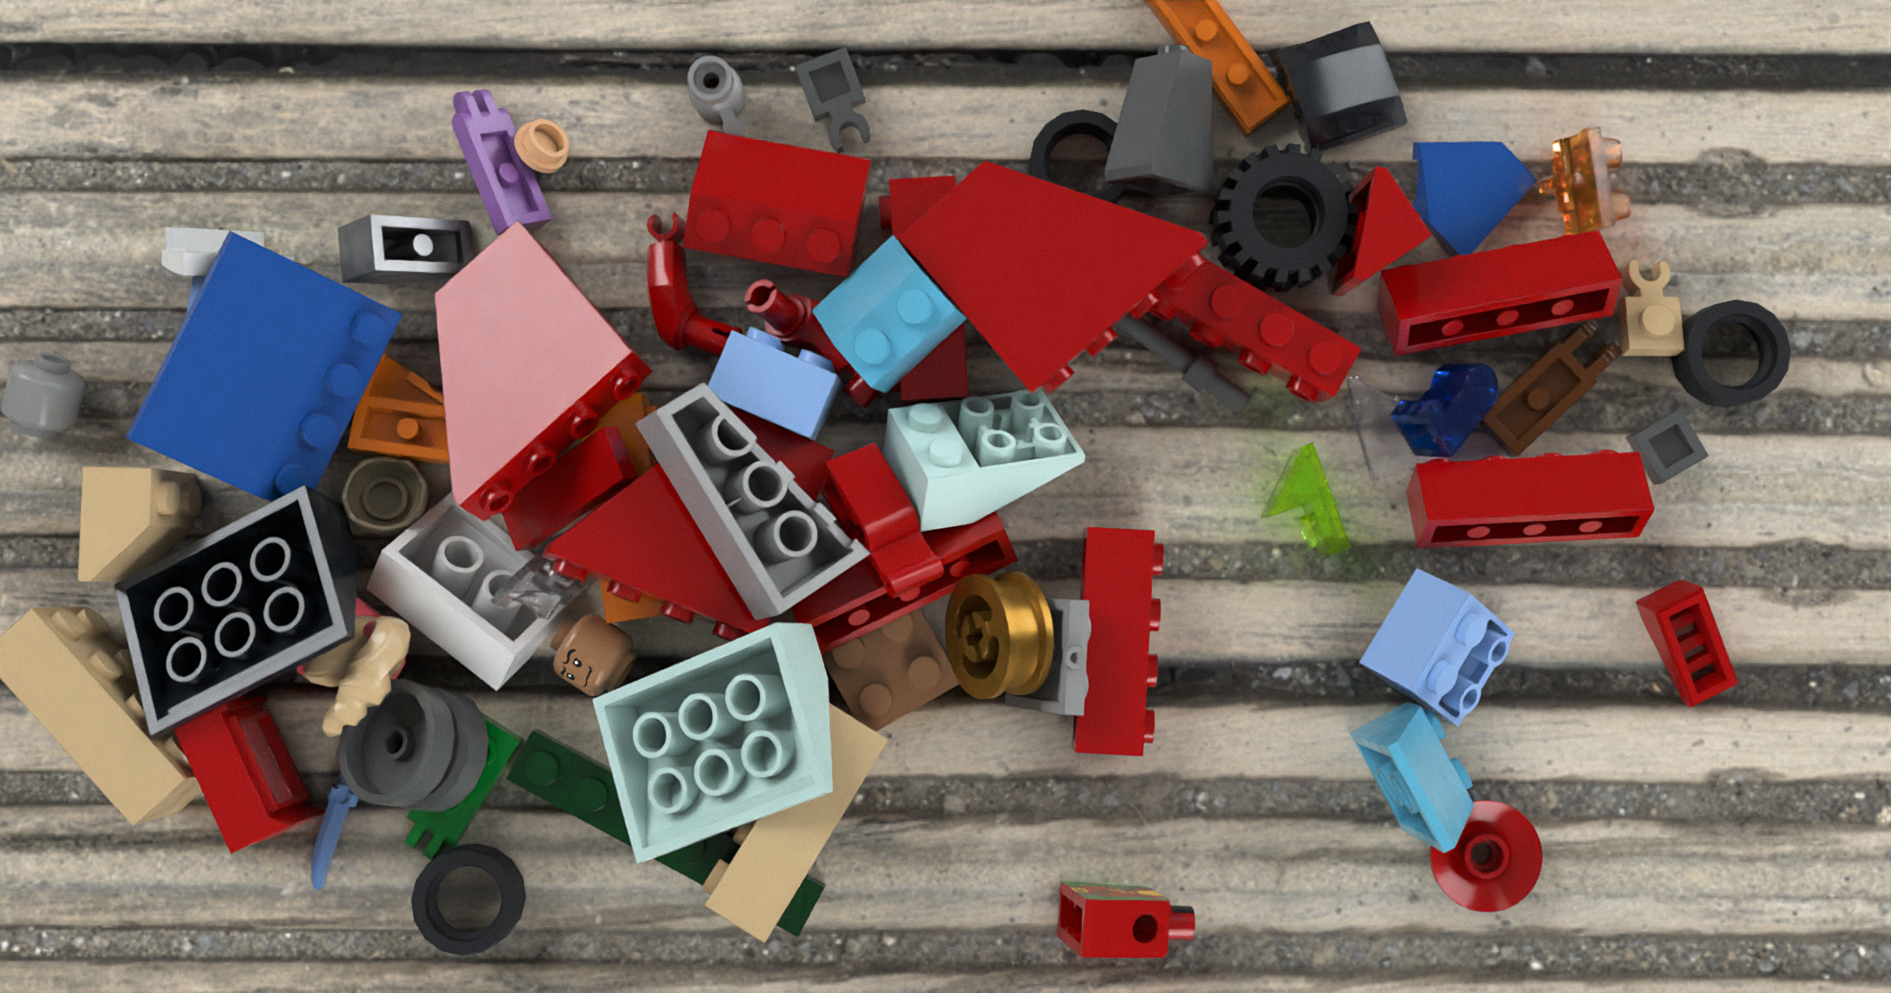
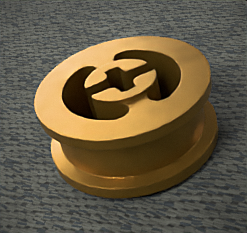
[945,571,1054,699]

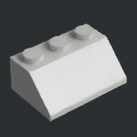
[366,491,581,691]

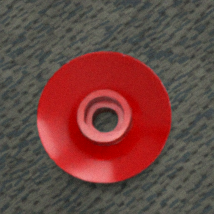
[1430,799,1543,912]

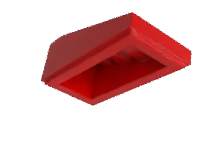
[1636,580,1739,708]

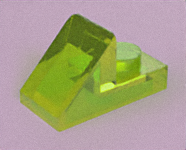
[1261,442,1351,556]

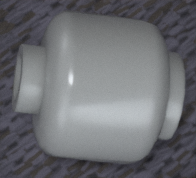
[0,352,86,439]

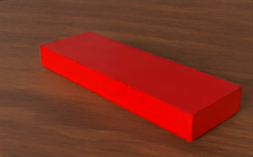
[501,426,637,552]

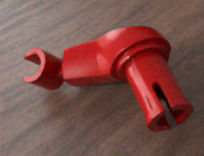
[647,212,743,357]
[744,279,880,408]

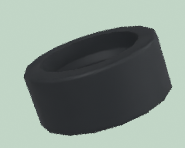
[1028,109,1127,204]
[1671,299,1791,408]
[411,843,526,956]

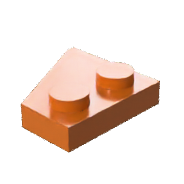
[347,353,450,465]

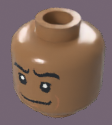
[550,614,637,696]

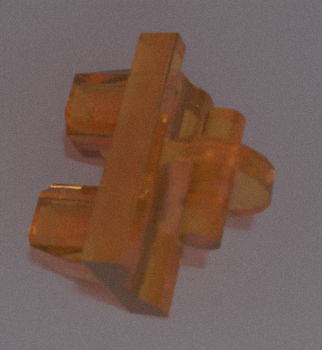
[1538,127,1631,235]

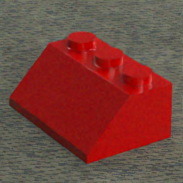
[683,130,872,277]

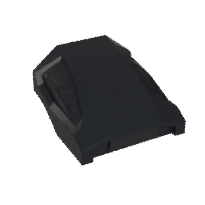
[1270,21,1407,155]

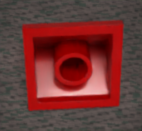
[1331,166,1432,296]

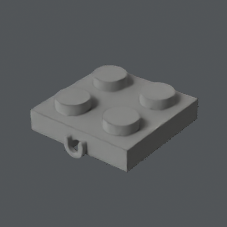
[1005,598,1091,716]

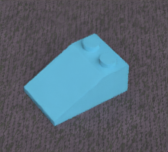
[1350,702,1475,853]

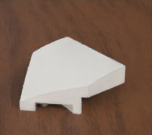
[162,227,294,276]

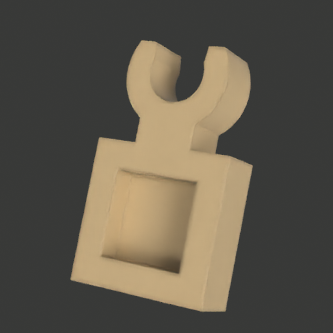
[1617,260,1685,356]

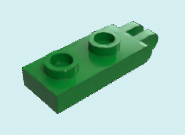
[404,711,524,861]

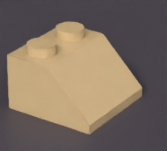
[78,466,202,582]

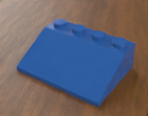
[126,230,403,502]

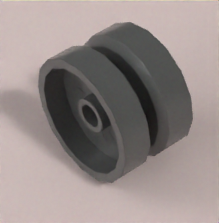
[338,679,489,812]

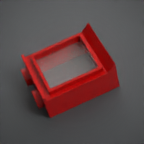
[174,694,325,854]

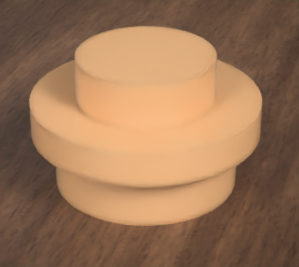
[514,119,569,173]

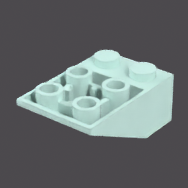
[882,389,1086,532]

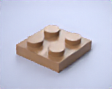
[821,608,959,732]

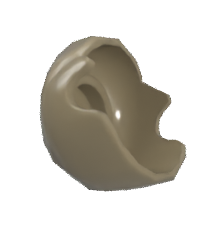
[342,455,429,539]

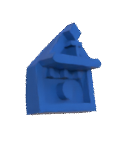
[1411,141,1537,257]

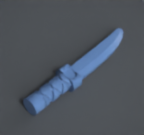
[311,772,359,890]

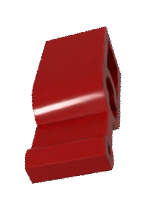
[818,442,944,599]

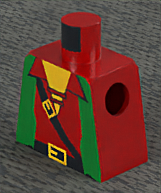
[1057,881,1195,958]

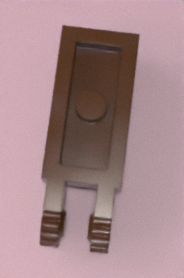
[1474,319,1622,458]

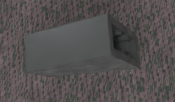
[1104,45,1213,199]

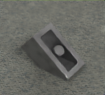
[338,214,473,284]

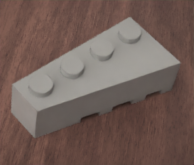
[635,382,871,620]

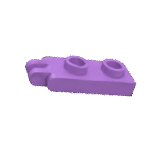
[452,89,552,235]

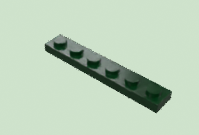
[506,729,826,937]

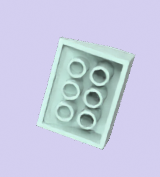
[592,622,833,863]

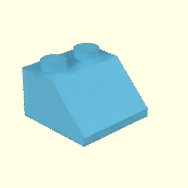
[812,235,967,393]

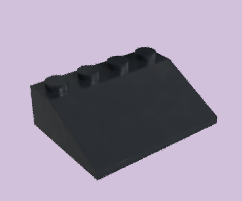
[114,485,357,738]

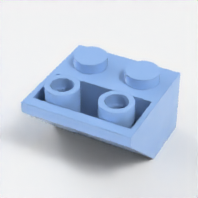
[708,327,844,441]
[1359,568,1515,727]

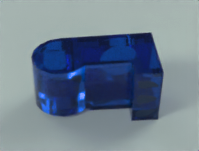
[1390,363,1499,458]

